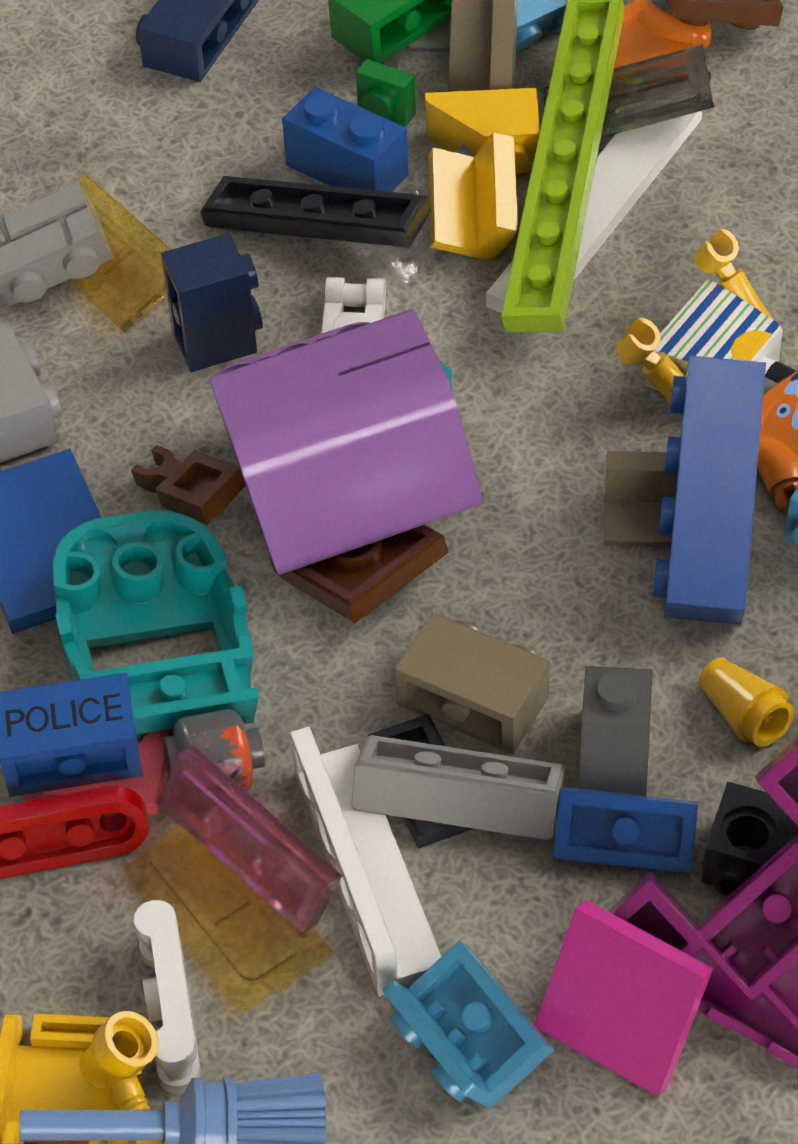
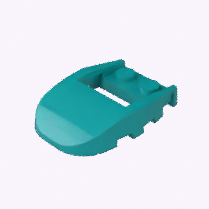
[53,510,259,734]

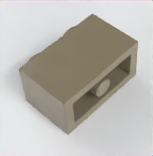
[395,612,550,754]

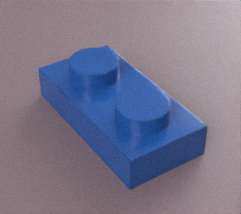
[554,787,698,873]

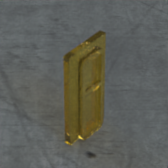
[67,175,172,332]
[125,810,333,1016]

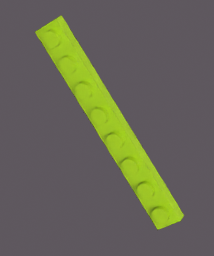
[501,0,625,332]

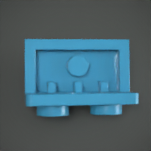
[382,940,554,1108]

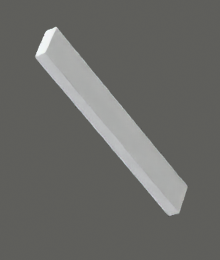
[486,87,703,313]

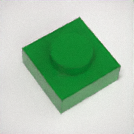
[356,59,416,127]

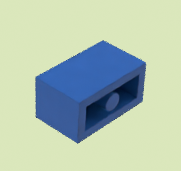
[282,87,409,192]

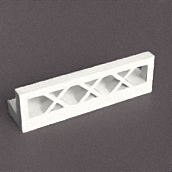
[290,726,442,997]

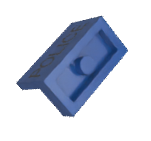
[0,672,143,797]

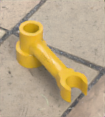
[79,1011,162,1144]

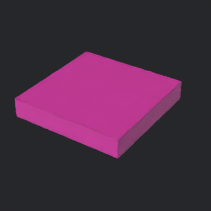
[534,900,713,1096]

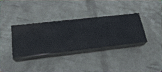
[200,176,431,248]

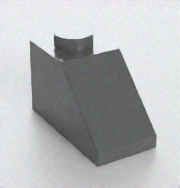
[579,666,653,796]

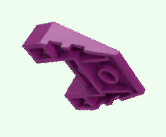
[608,737,798,1068]

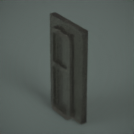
[543,44,715,138]

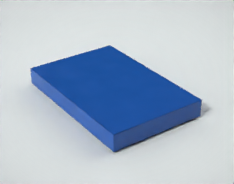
[0,448,102,634]

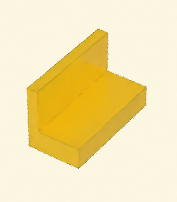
[428,132,518,260]

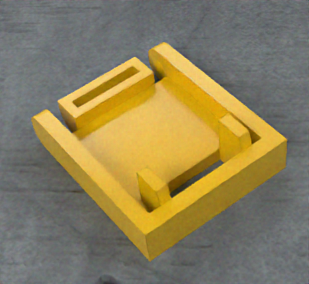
[0,1014,145,1144]

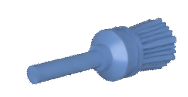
[19,1072,326,1144]

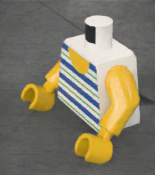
[616,229,797,405]

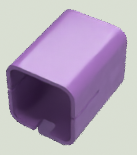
[209,309,483,576]

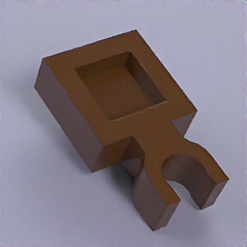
[131,445,246,525]

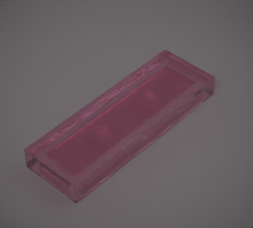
[156,746,343,934]

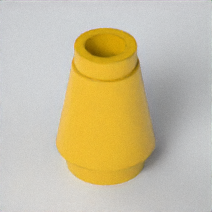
[698,657,794,747]

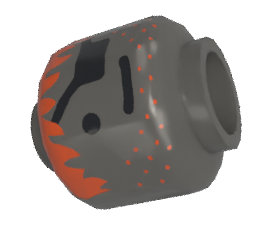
[163,709,265,802]

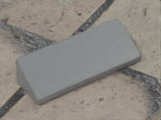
[351,735,566,840]

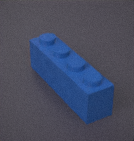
[653,355,766,625]

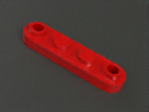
[0,785,149,879]

